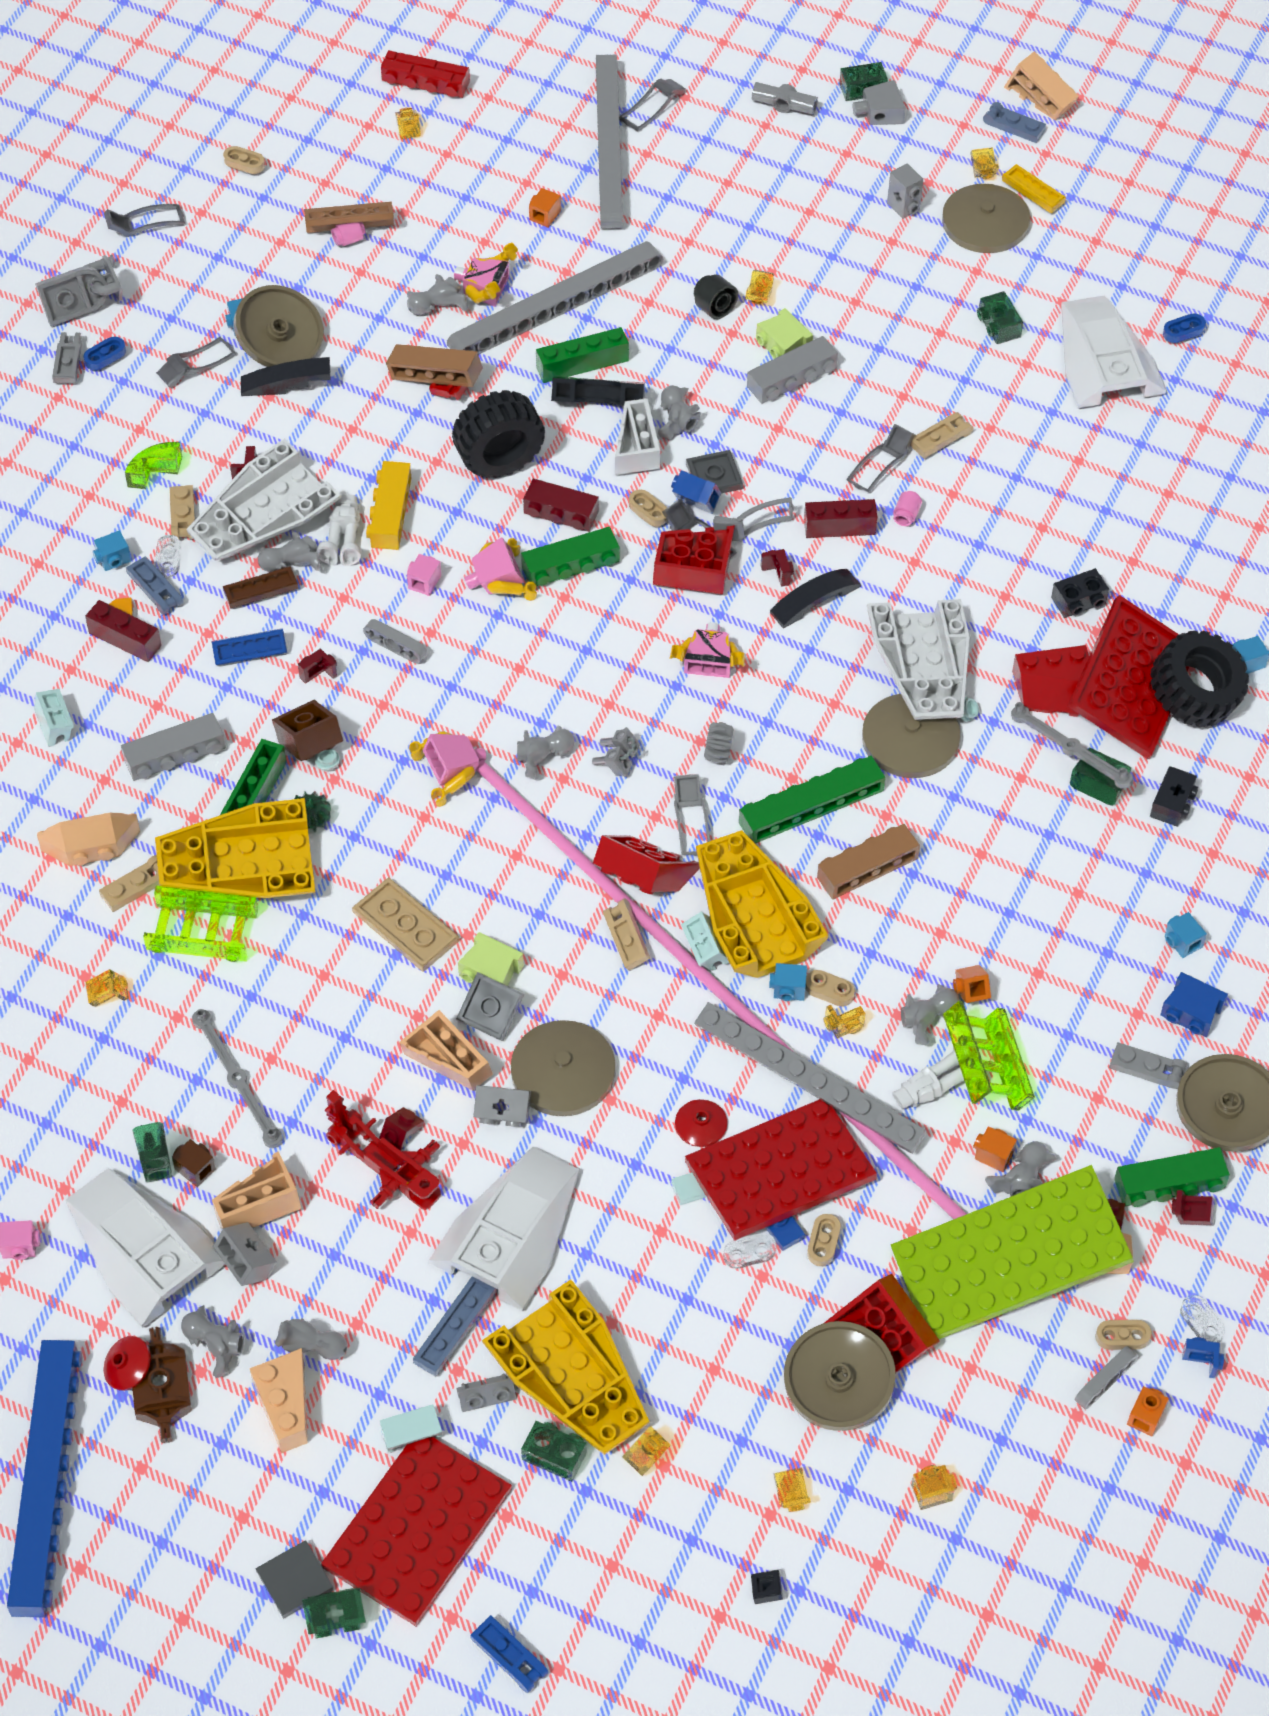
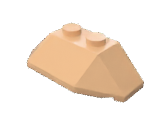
[37,812,140,866]

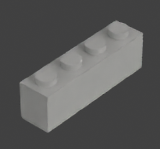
[747,336,838,404]
[120,713,226,781]

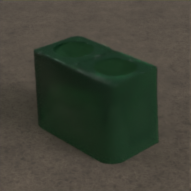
[1070,747,1132,806]
[132,1122,173,1183]

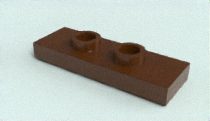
[223,566,299,609]

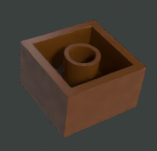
[272,699,343,761]

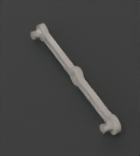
[1011,702,1133,789]
[192,1009,283,1148]

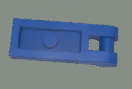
[470,1615,549,1693]

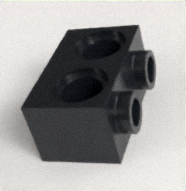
[1051,568,1109,618]

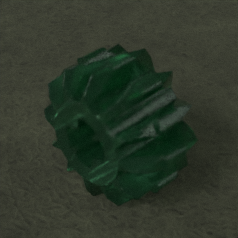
[294,791,331,833]

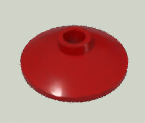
[675,1099,728,1147]
[103,1336,151,1391]

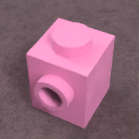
[407,554,442,596]
[0,1220,40,1260]

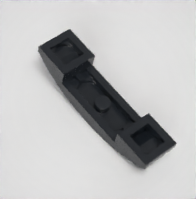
[770,569,861,629]

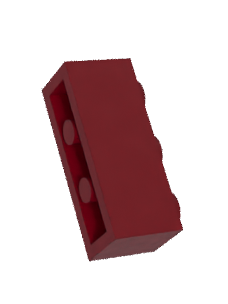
[523,478,599,532]
[804,499,878,538]
[85,600,162,662]

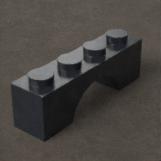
[551,376,646,406]

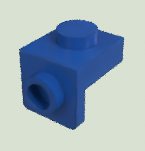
[1182,1337,1224,1379]

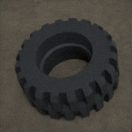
[452,390,545,478]
[1150,630,1249,727]

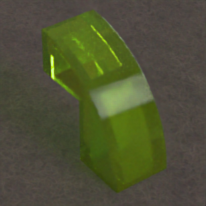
[125,442,183,489]

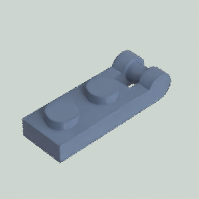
[983,102,1046,143]
[126,556,184,615]

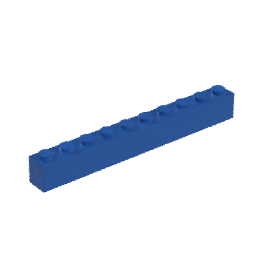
[7,1340,82,1618]

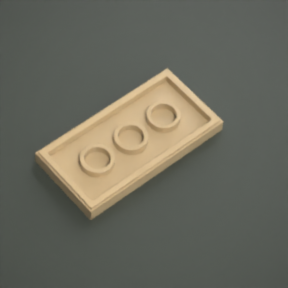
[352,877,460,972]

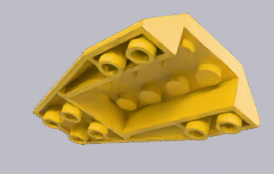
[155,798,316,898]
[696,830,828,978]
[482,1279,649,1455]

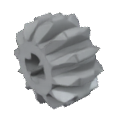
[704,722,734,763]

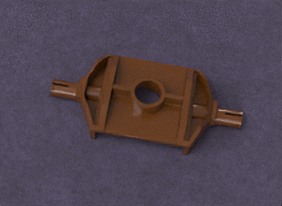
[132,1327,192,1443]

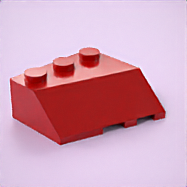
[653,525,735,595]
[1012,645,1089,717]
[593,835,700,895]
[824,1274,940,1374]

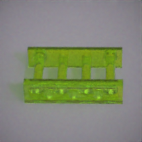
[143,885,258,962]
[943,1000,1035,1111]

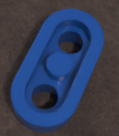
[1163,313,1206,343]
[83,336,126,370]

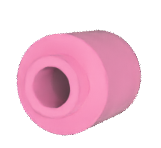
[331,222,366,246]
[893,491,922,527]

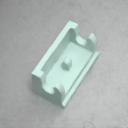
[34,688,74,746]
[681,911,729,970]
[379,1404,442,1453]

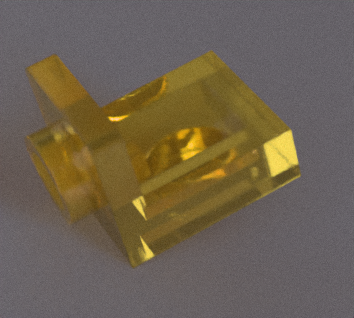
[395,107,421,139]
[970,147,999,179]
[745,269,774,304]
[85,969,129,1007]
[823,1005,866,1039]
[773,1467,811,1512]

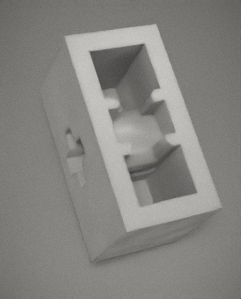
[887,163,924,219]
[473,1085,531,1127]
[213,1222,277,1286]

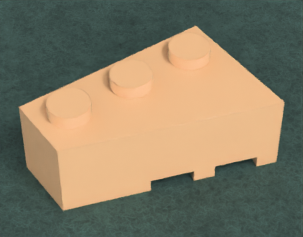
[1004,51,1079,120]
[399,1010,493,1091]
[212,1151,301,1229]
[249,1348,308,1454]

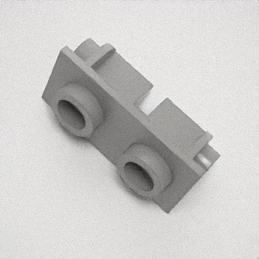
[456,1373,516,1412]

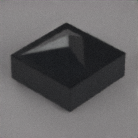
[751,1570,783,1604]

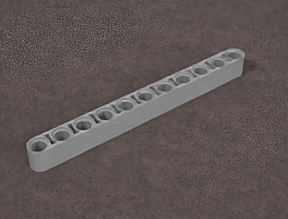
[596,54,623,229]
[446,241,664,355]

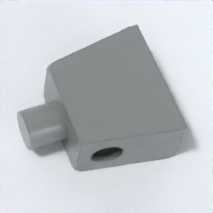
[852,80,905,125]

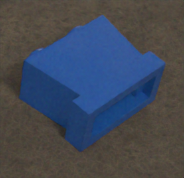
[671,470,722,514]
[1160,972,1228,1038]

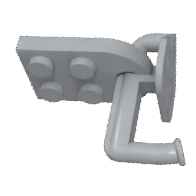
[35,254,123,327]

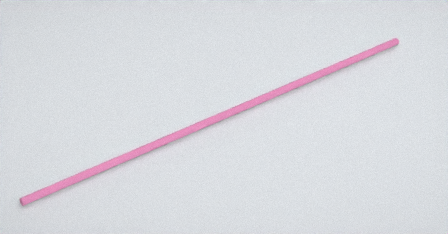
[476,760,967,1219]

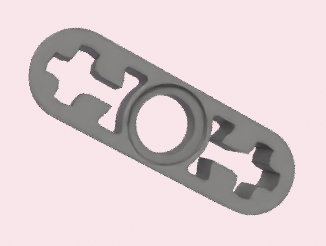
[363,619,427,664]
[1074,1346,1138,1410]

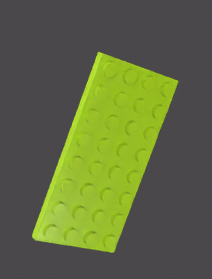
[890,1164,1134,1339]

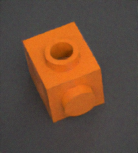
[529,188,561,228]
[953,965,991,1003]
[973,1126,1017,1172]
[1126,1386,1169,1437]

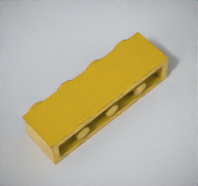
[366,461,412,550]

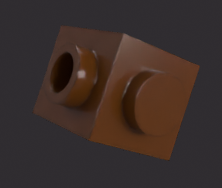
[172,1139,216,1188]

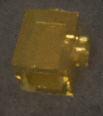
[622,1426,671,1476]
[911,1465,957,1510]

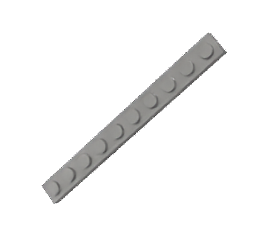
[694,1002,927,1154]

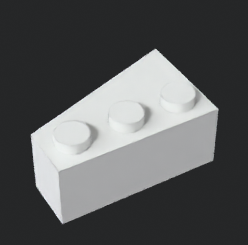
[615,398,660,475]

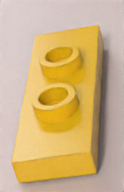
[1002,164,1066,213]

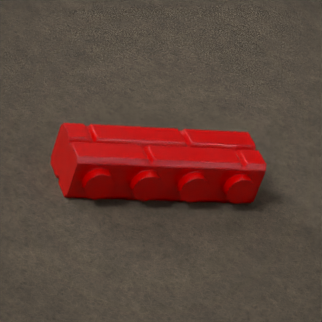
[381,50,470,98]

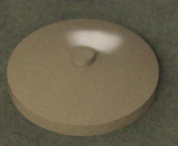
[942,184,1030,253]
[234,285,324,367]
[862,694,960,778]
[511,1020,615,1116]
[1176,1054,1269,1152]
[784,1321,895,1431]

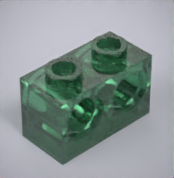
[839,62,888,101]
[521,1420,587,1482]

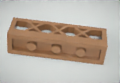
[304,201,394,233]

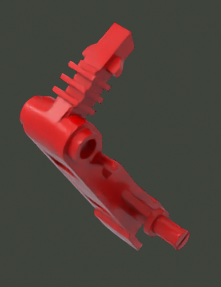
[324,1090,441,1210]

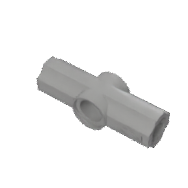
[751,82,818,115]

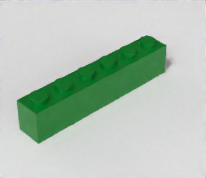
[738,755,886,844]

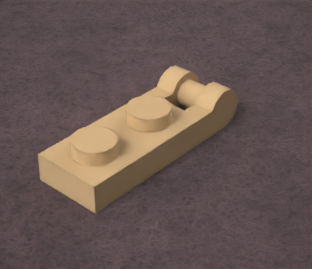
[910,412,974,459]
[169,485,195,541]
[99,855,160,912]
[603,898,650,971]

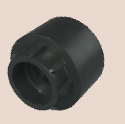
[693,274,738,319]

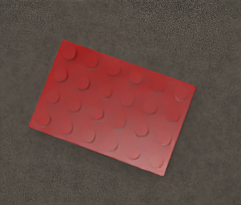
[1067,595,1189,759]
[685,1099,877,1241]
[321,1437,512,1627]

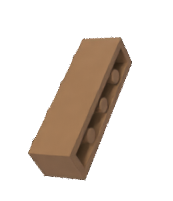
[386,344,483,387]
[817,824,920,900]

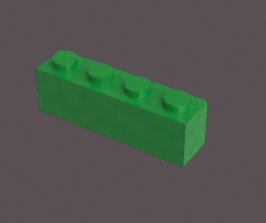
[536,327,629,383]
[521,526,620,587]
[220,738,287,815]
[1114,1147,1230,1207]

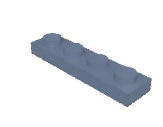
[413,1276,497,1377]

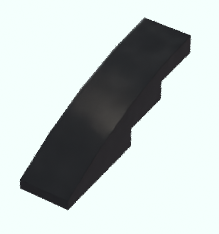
[241,357,331,396]

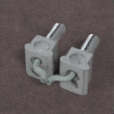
[592,727,640,777]

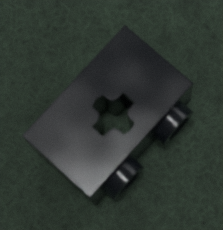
[1150,766,1199,827]

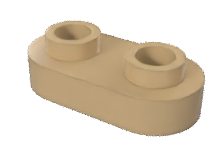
[223,146,265,174]
[629,489,667,527]
[805,970,855,1007]
[807,1214,841,1266]
[1095,1320,1152,1350]

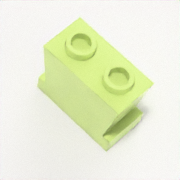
[756,308,813,359]
[458,932,524,986]

